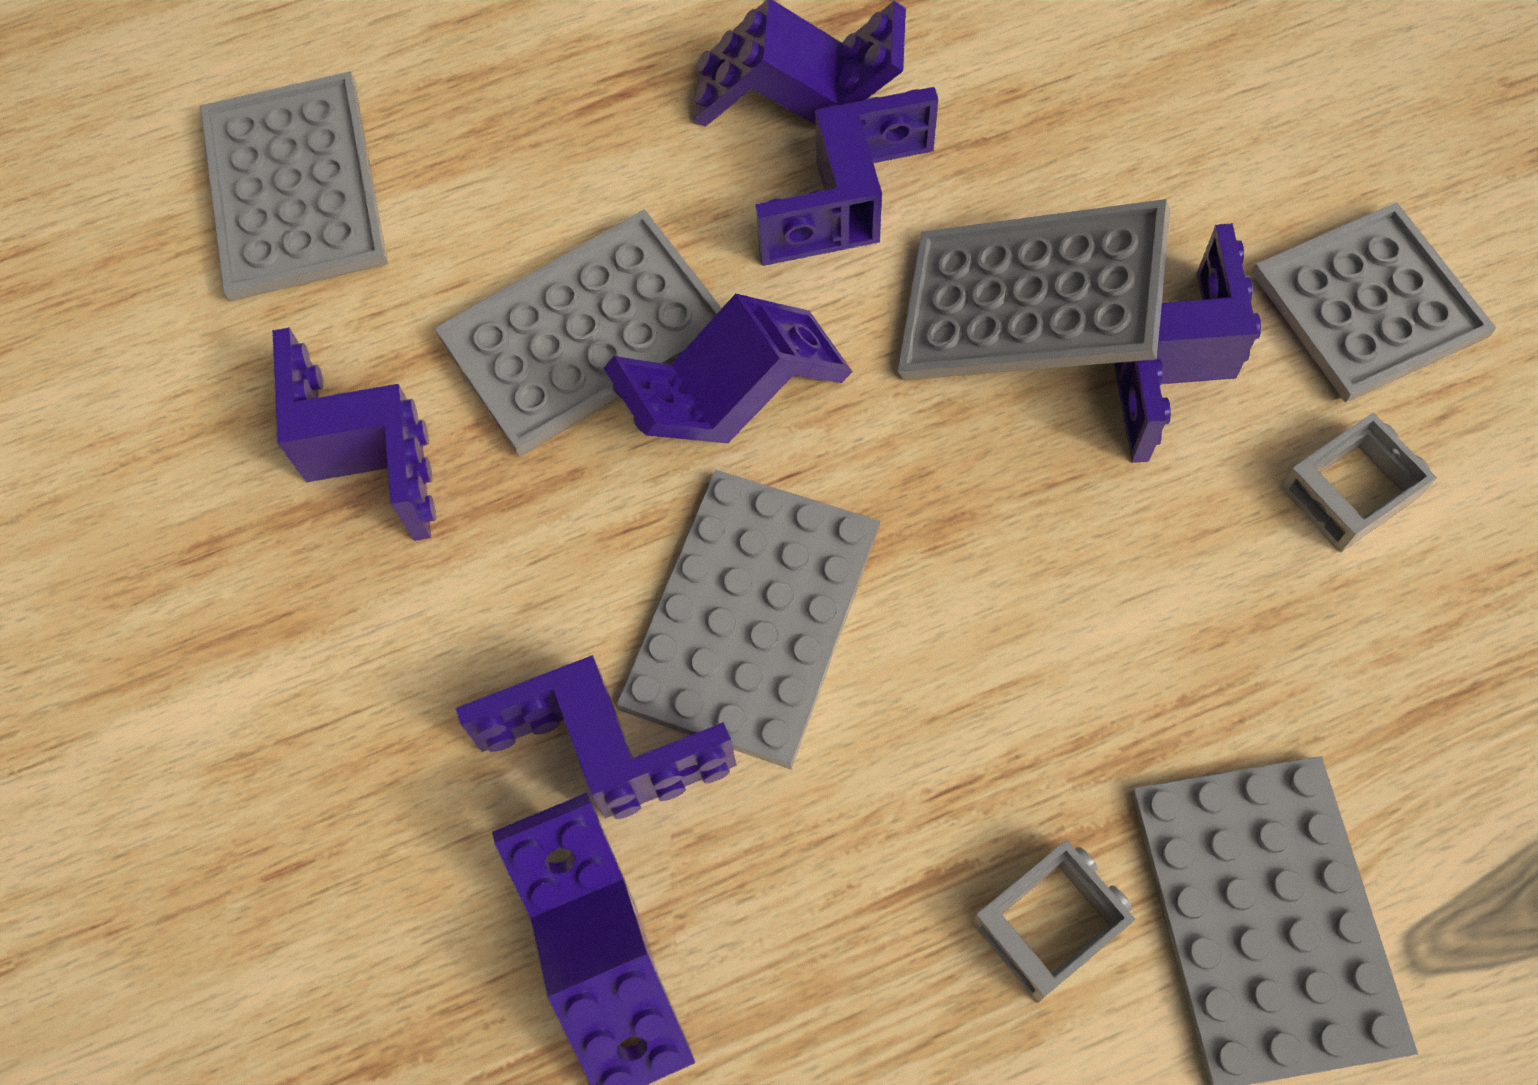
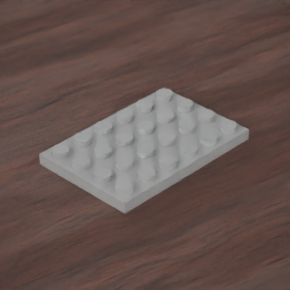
[200,71,388,301]
[898,199,1170,380]
[435,209,722,457]
[617,470,880,770]
[1131,756,1418,1085]

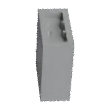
[1281,412,1437,553]
[972,840,1135,1003]

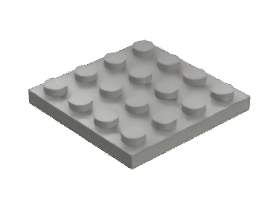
[1252,202,1496,403]

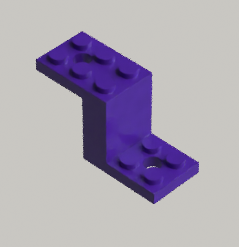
[693,0,906,127]
[755,86,939,266]
[1114,223,1261,463]
[604,293,853,443]
[272,327,436,541]
[456,655,737,819]
[492,792,696,1085]

